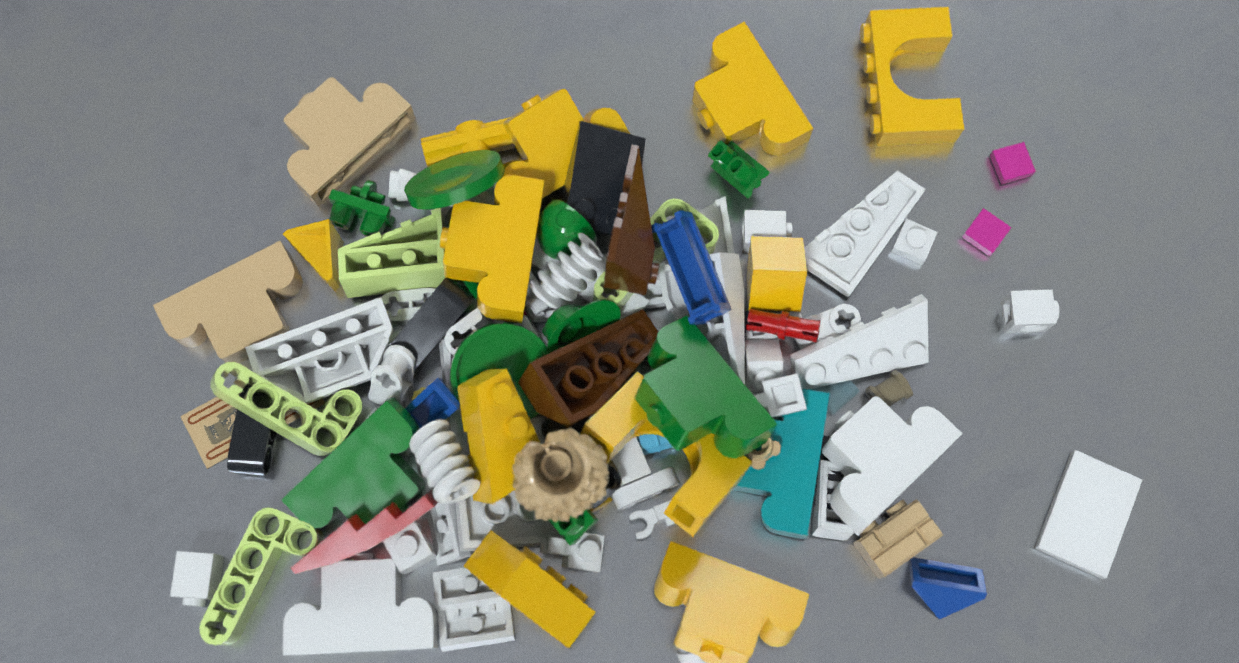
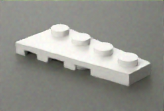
[804,171,926,298]
[790,294,929,390]

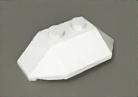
[245,297,394,404]

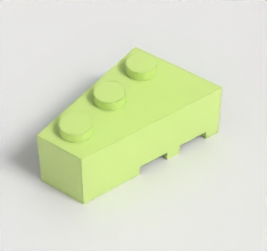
[338,208,447,298]

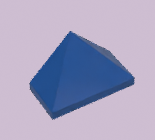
[405,378,460,429]
[909,557,987,620]

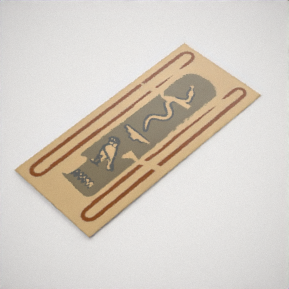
[180,397,325,469]

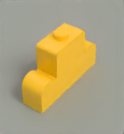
[692,21,814,156]
[502,89,630,198]
[440,175,544,324]
[654,541,809,663]

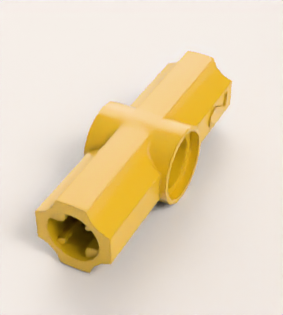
[420,117,516,167]

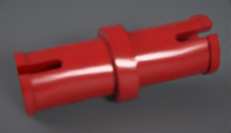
[747,308,821,343]

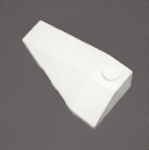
[659,252,745,384]

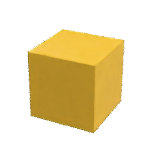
[746,236,807,312]

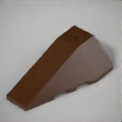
[604,145,660,295]
[518,309,659,427]

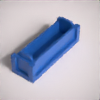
[651,210,732,325]

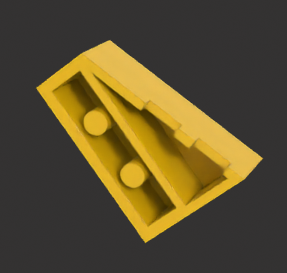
[457,369,541,504]
[463,530,596,648]

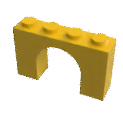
[860,7,964,146]
[580,372,753,537]

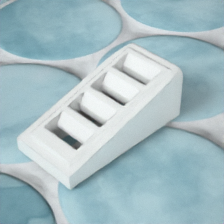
[812,460,854,541]

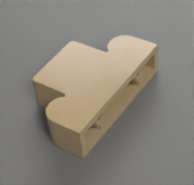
[284,77,416,208]
[153,241,303,364]

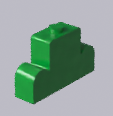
[635,315,778,458]
[281,398,425,529]

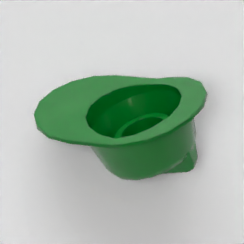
[542,299,621,354]

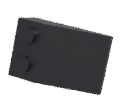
[561,121,646,235]

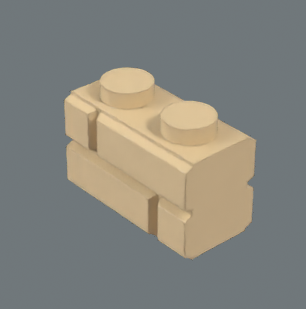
[853,499,943,579]

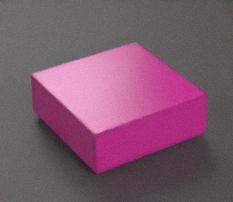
[990,142,1036,185]
[962,208,1012,257]

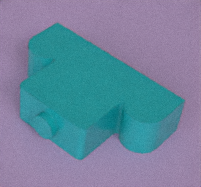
[733,389,830,540]

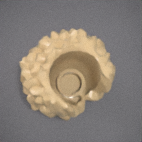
[512,428,609,522]

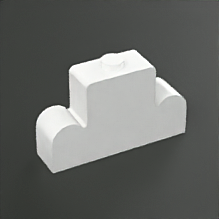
[822,396,963,536]
[283,553,438,655]

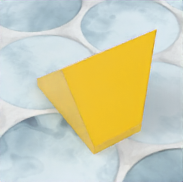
[283,219,344,291]

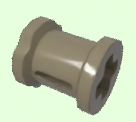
[865,370,913,407]

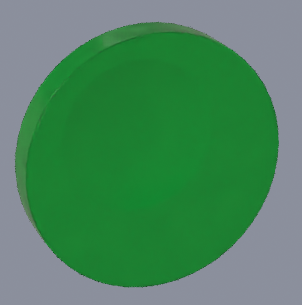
[404,150,505,210]
[450,323,547,419]

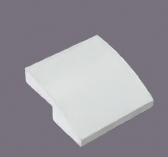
[433,567,515,652]

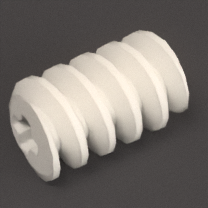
[529,233,606,309]
[409,419,480,504]

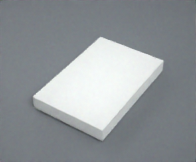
[1035,450,1142,579]

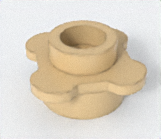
[745,437,781,470]

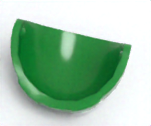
[537,200,597,261]

